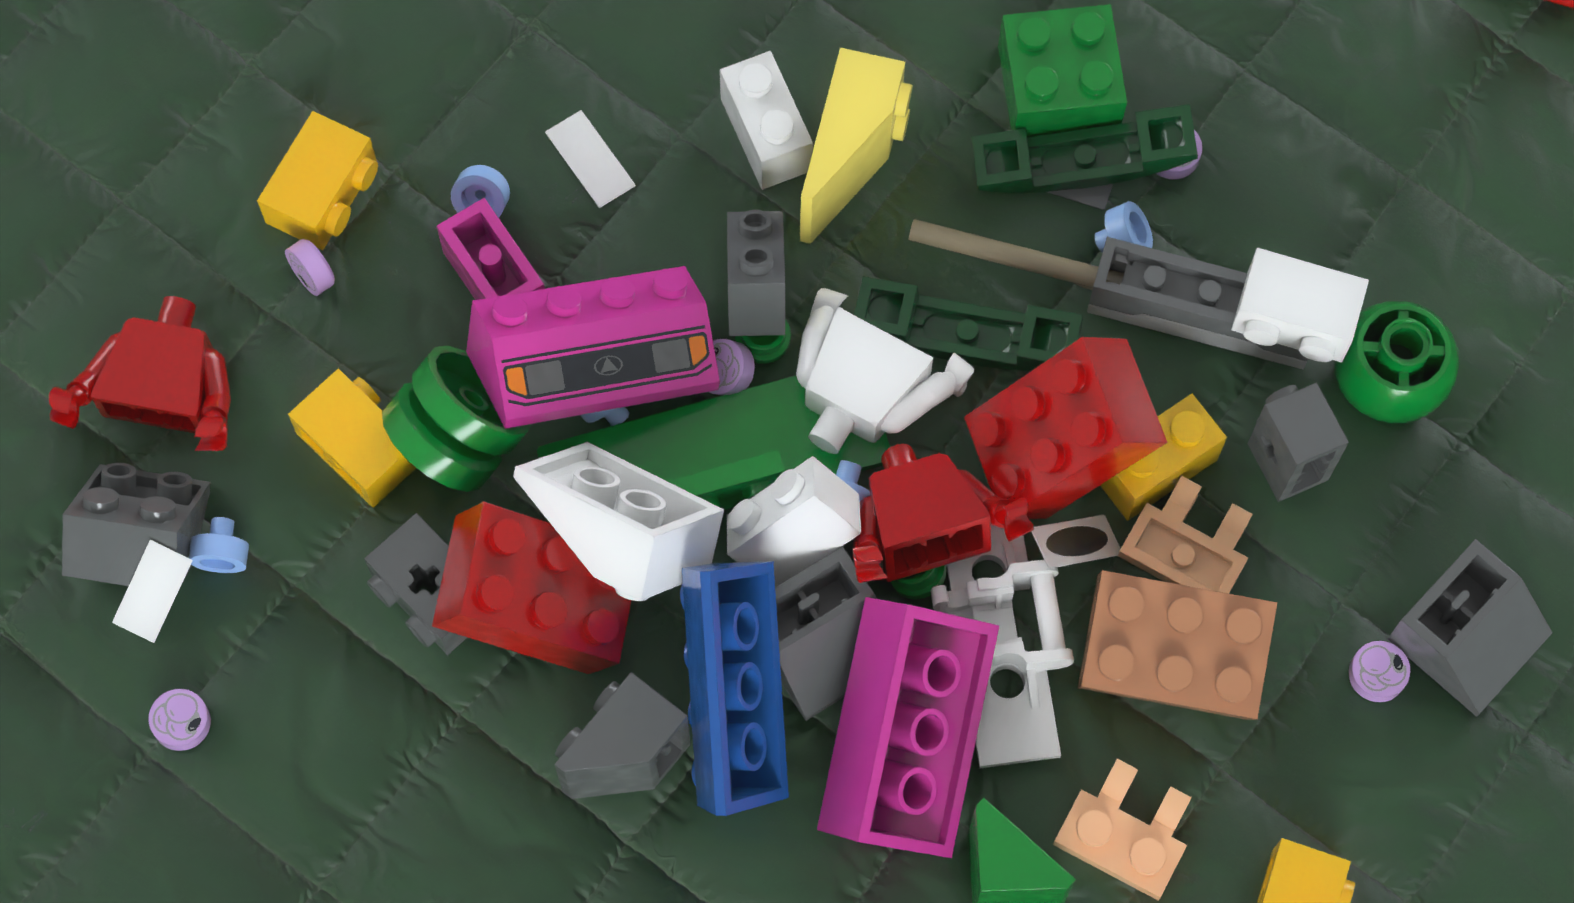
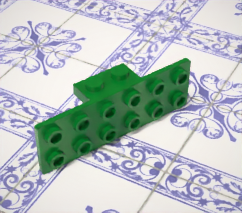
[537,375,890,510]

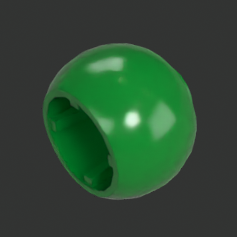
[1334,301,1459,423]

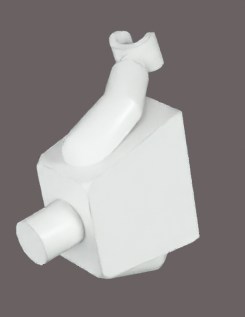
[796,288,974,454]

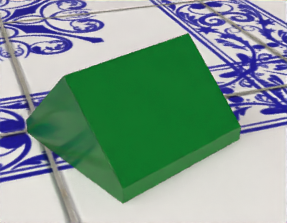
[968,798,1076,903]

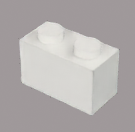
[720,51,813,190]
[1231,248,1369,362]
[727,456,861,587]

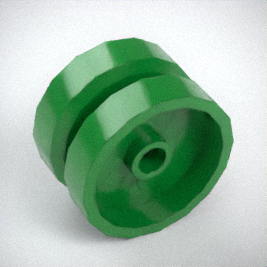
[382,346,532,492]

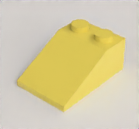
[800,48,913,244]

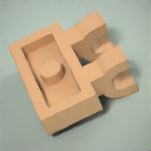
[1118,476,1253,594]
[1053,759,1192,901]

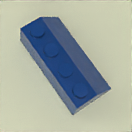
[680,561,789,816]

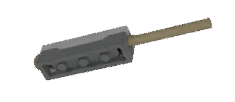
[908,219,1308,370]

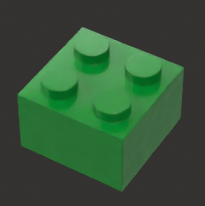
[998,4,1127,137]

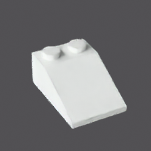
[513,442,724,601]

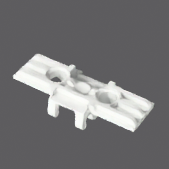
[931,525,1074,769]

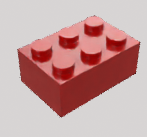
[964,337,1168,519]
[432,502,631,674]

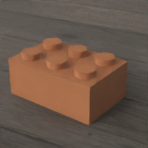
[1078,570,1277,720]

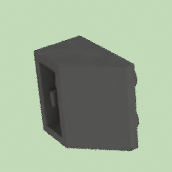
[62,463,211,586]
[1387,539,1553,717]
[775,546,877,721]
[554,672,691,799]

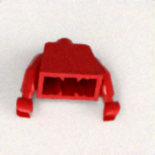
[48,296,231,451]
[852,444,1034,583]

